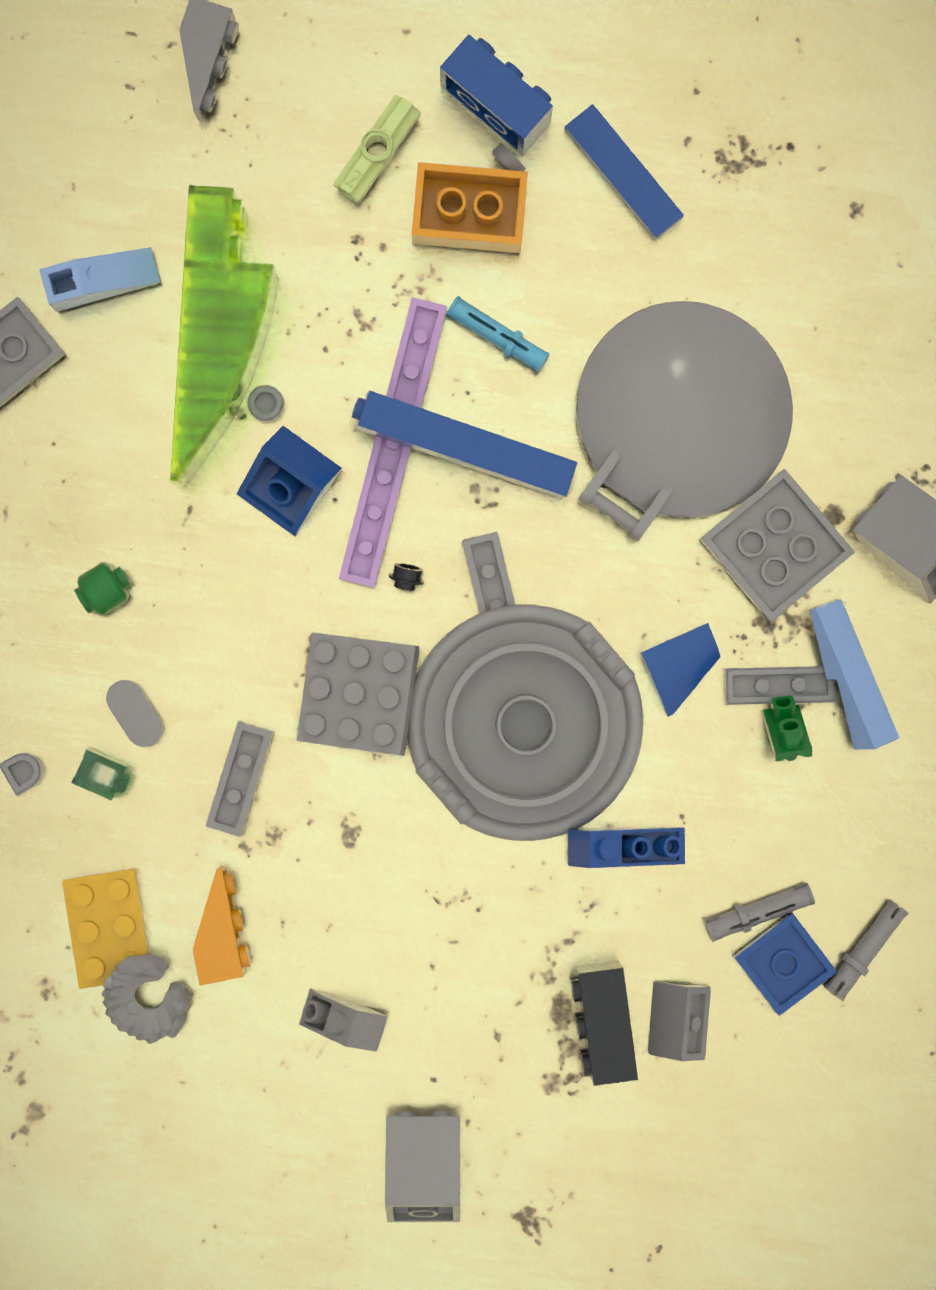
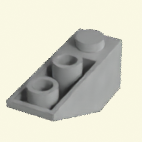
[179,0,239,121]

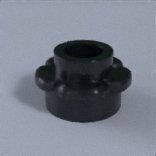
[389,563,424,591]

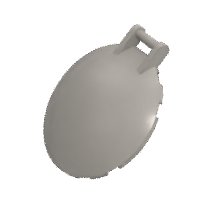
[576,301,793,542]

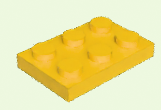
[62,868,150,989]

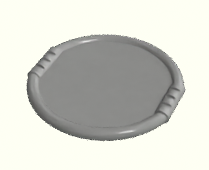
[407,604,644,841]

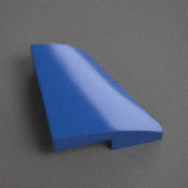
[640,623,721,717]

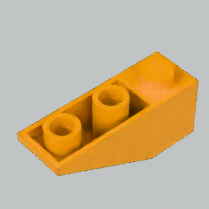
[193,866,251,986]

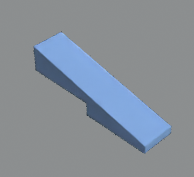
[810,599,900,750]

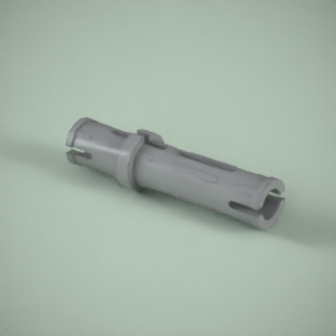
[704,882,815,943]
[824,899,909,1001]

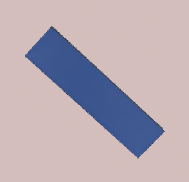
[564,104,684,240]

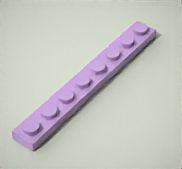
[339,297,447,589]

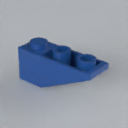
[568,827,685,868]

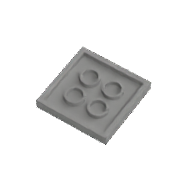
[700,468,855,623]
[296,632,419,756]

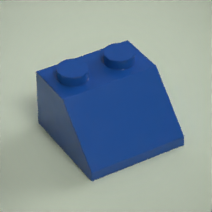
[236,426,342,536]

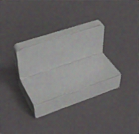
[648,982,711,1062]

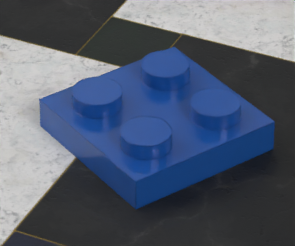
[733,912,837,1016]

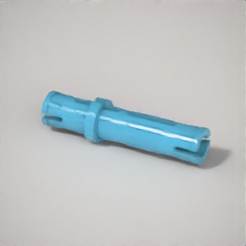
[446,296,550,373]

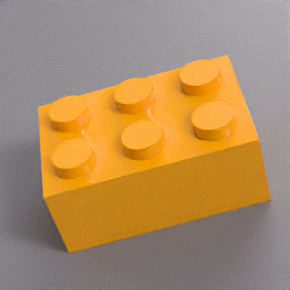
[411,162,528,253]

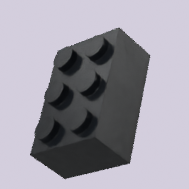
[570,960,638,1086]

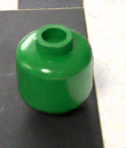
[74,562,131,616]

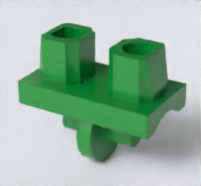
[763,695,812,762]

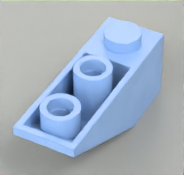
[39,247,161,312]

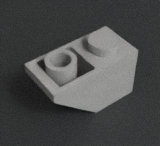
[299,990,388,1052]

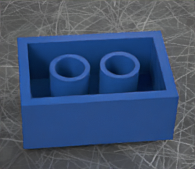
[440,34,553,157]

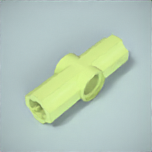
[333,95,421,204]

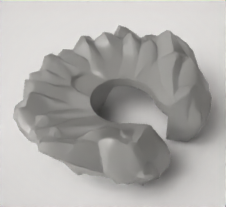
[101,953,192,1044]

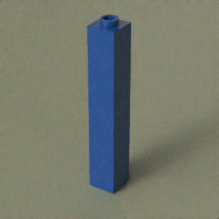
[351,390,578,499]

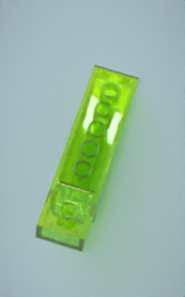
[170,185,279,489]

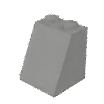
[853,475,936,603]
[385,1111,460,1222]

